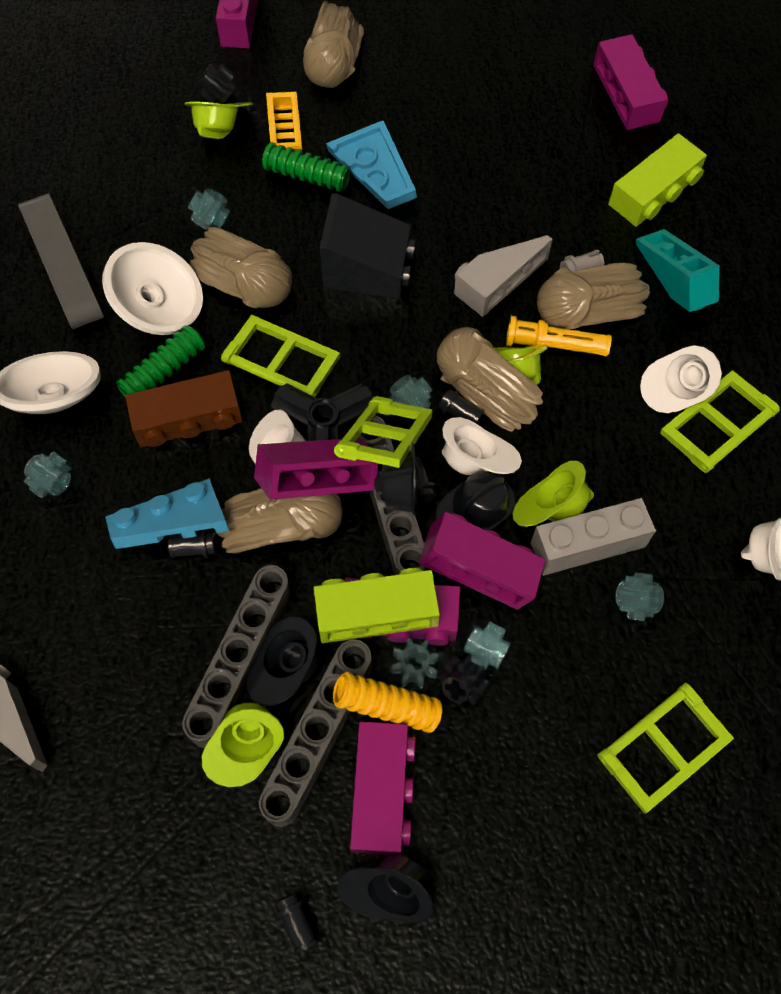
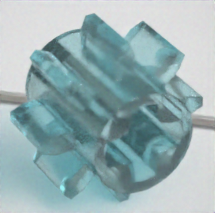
[188,188,230,230]
[389,375,432,417]
[24,452,71,498]
[616,572,664,621]
[463,621,511,671]
[391,638,439,689]

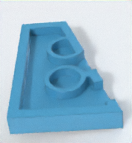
[326,120,417,209]
[106,479,229,549]

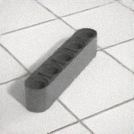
[18,193,104,330]
[358,415,427,575]
[182,565,291,748]
[259,639,372,827]

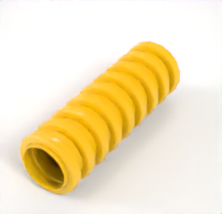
[333,672,442,733]

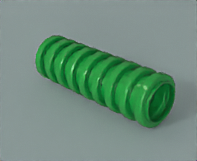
[262,142,350,193]
[117,325,205,397]

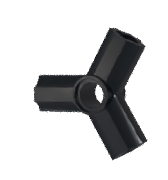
[271,383,373,441]

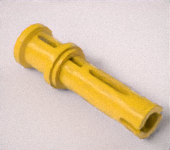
[506,315,612,357]

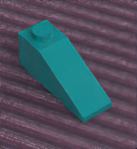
[636,229,720,312]

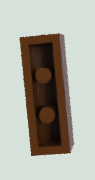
[125,370,243,448]

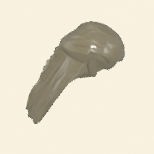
[303,1,364,88]
[190,227,292,309]
[537,263,650,330]
[437,327,543,432]
[217,488,343,553]

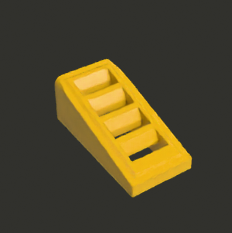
[266,92,302,152]

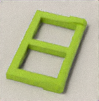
[221,314,340,397]
[660,370,780,473]
[334,396,432,468]
[597,683,734,814]

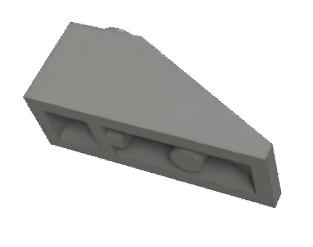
[454,235,552,317]
[0,664,48,772]

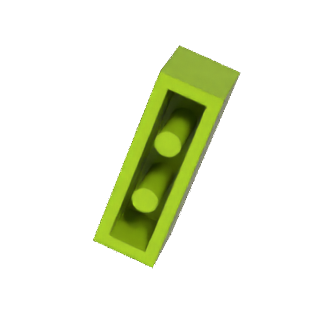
[608,133,707,227]
[314,568,440,643]

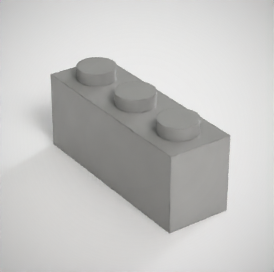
[531,498,656,576]

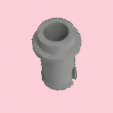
[560,250,604,272]

